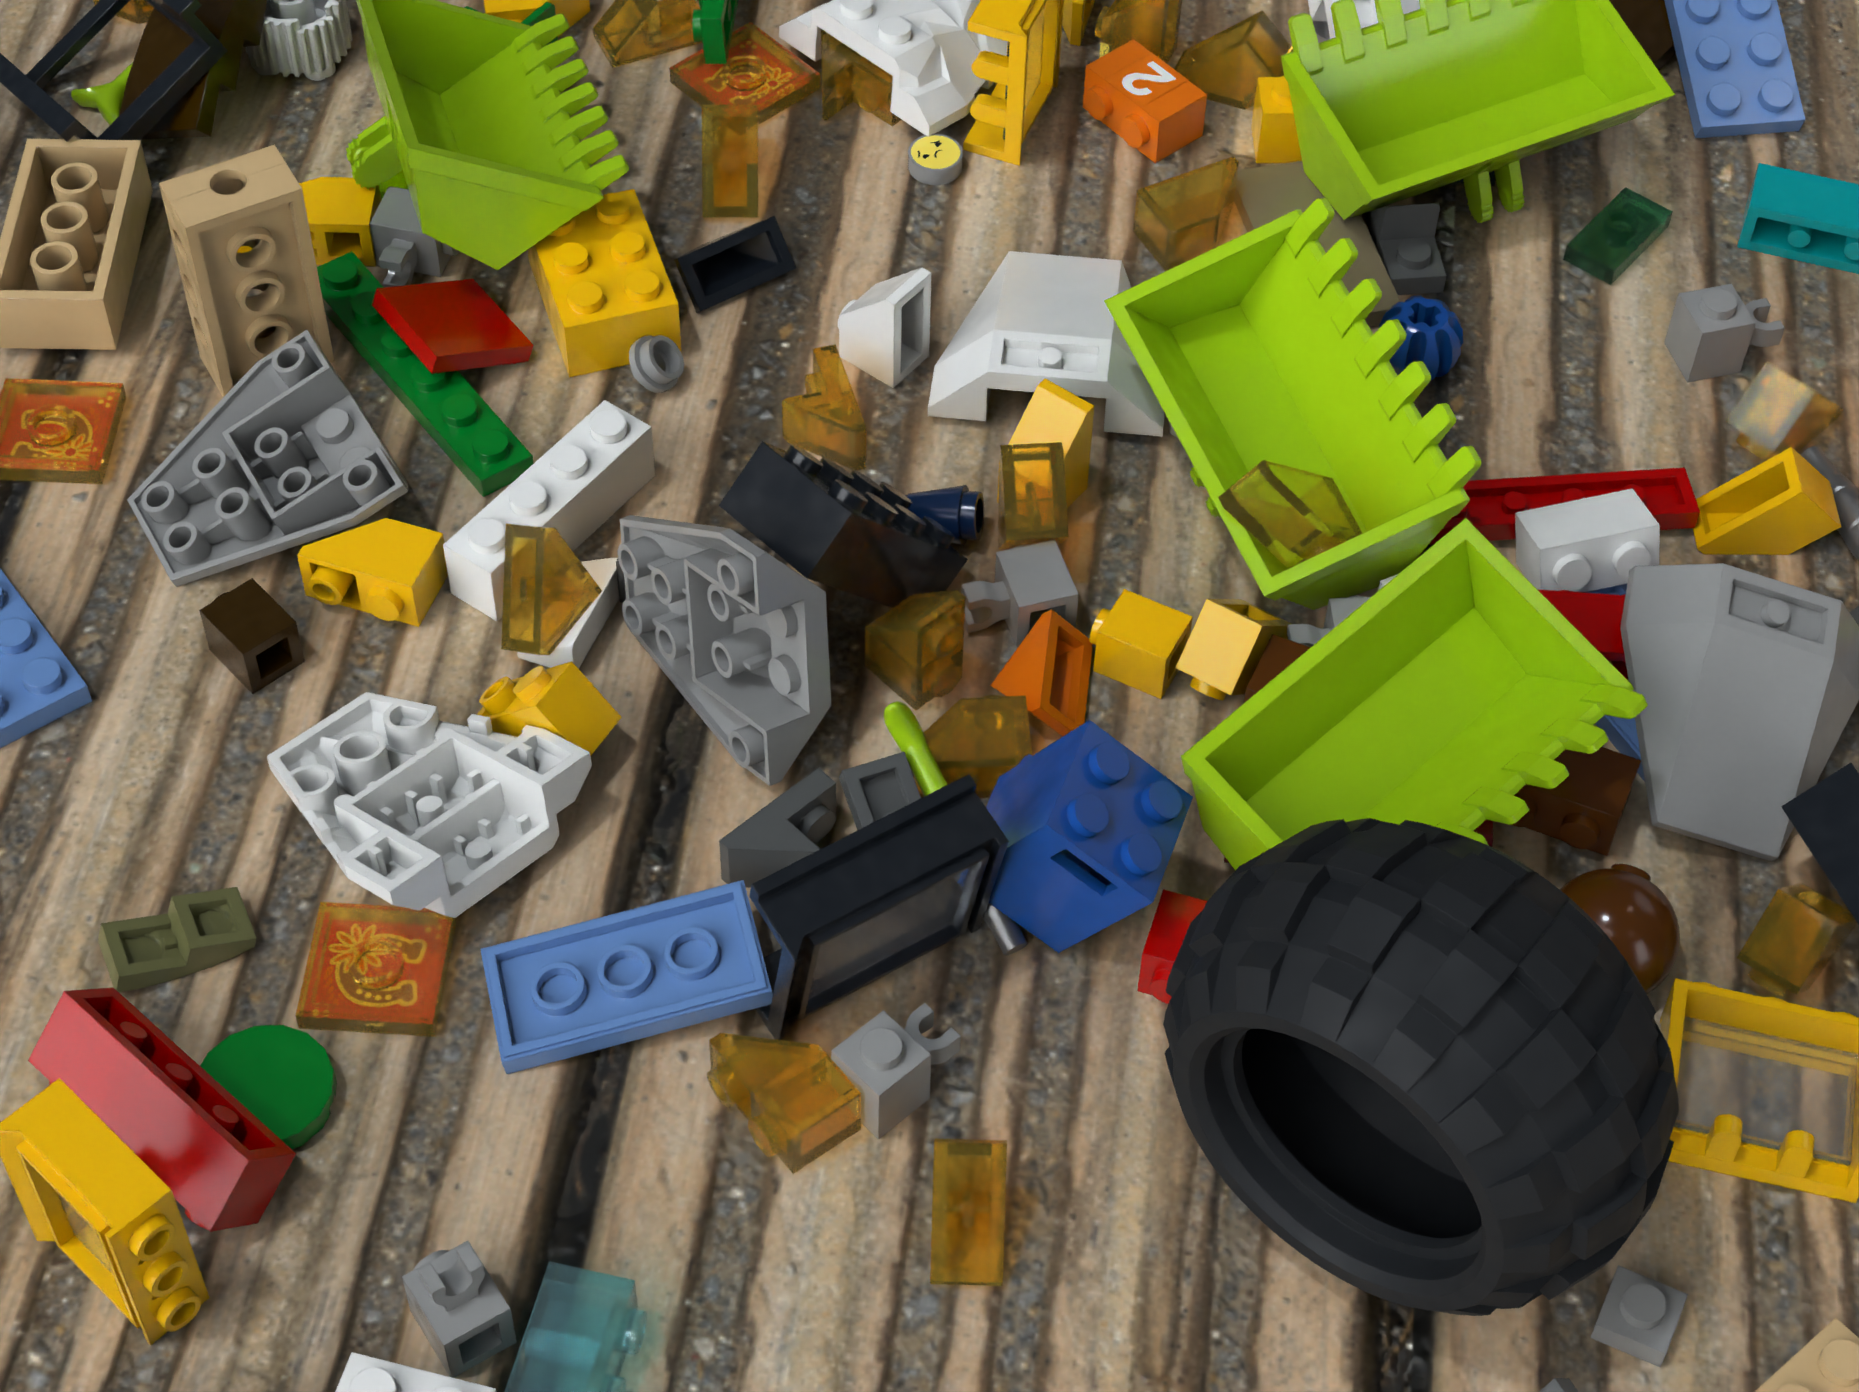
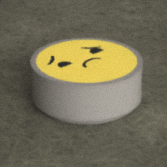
[908,134,963,185]

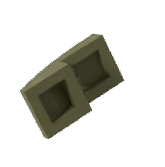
[98,887,257,992]

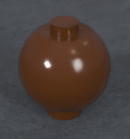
[1560,864,1680,994]

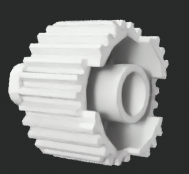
[245,0,352,81]

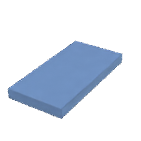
[480,880,773,1074]

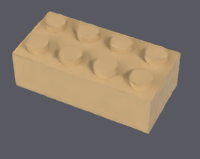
[0,138,153,350]

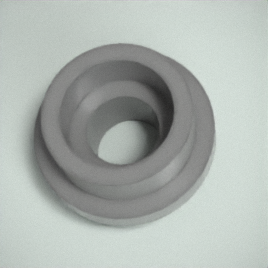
[629,335,684,393]

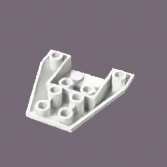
[928,251,1165,437]

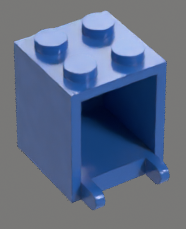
[955,720,1193,953]

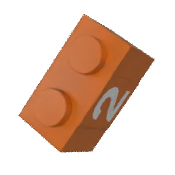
[1083,39,1207,164]

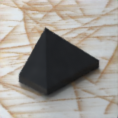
[674,216,796,313]

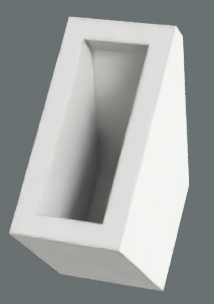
[838,268,931,388]

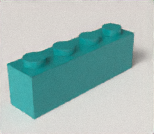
[1737,163,1859,274]

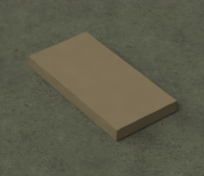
[1228,161,1401,327]

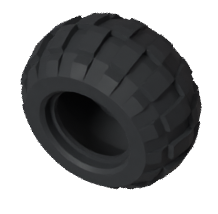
[1163,818,1679,1316]

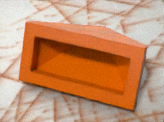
[990,609,1093,737]

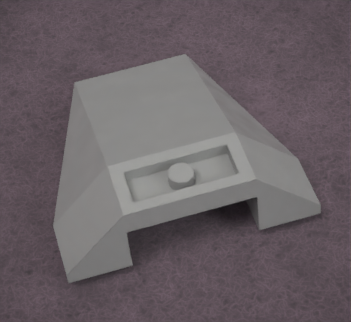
[127,330,408,587]
[617,515,831,786]
[1620,563,1859,862]

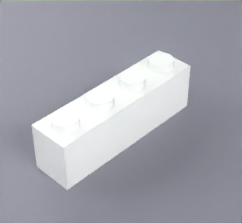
[443,400,655,622]

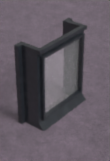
[749,774,1009,1044]

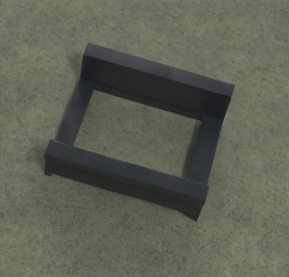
[0,0,228,142]

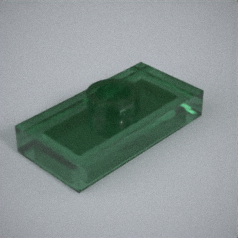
[1563,187,1673,285]

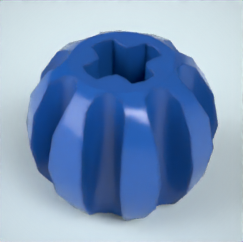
[1379,295,1463,380]

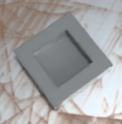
[1590,1265,1688,1367]

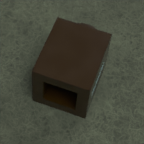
[199,578,305,694]

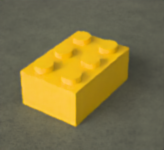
[528,189,682,378]

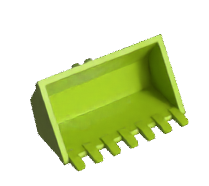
[346,0,629,270]
[1281,0,1675,223]
[1104,198,1481,610]
[1181,518,1648,870]

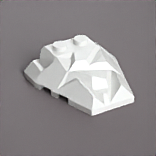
[779,0,1008,137]
[267,692,592,918]

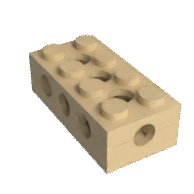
[159,144,335,397]

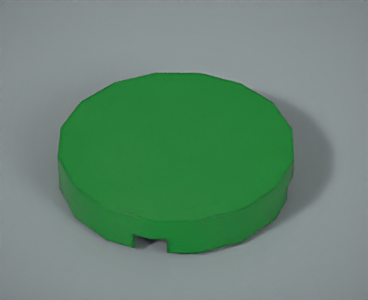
[200,1025,337,1150]

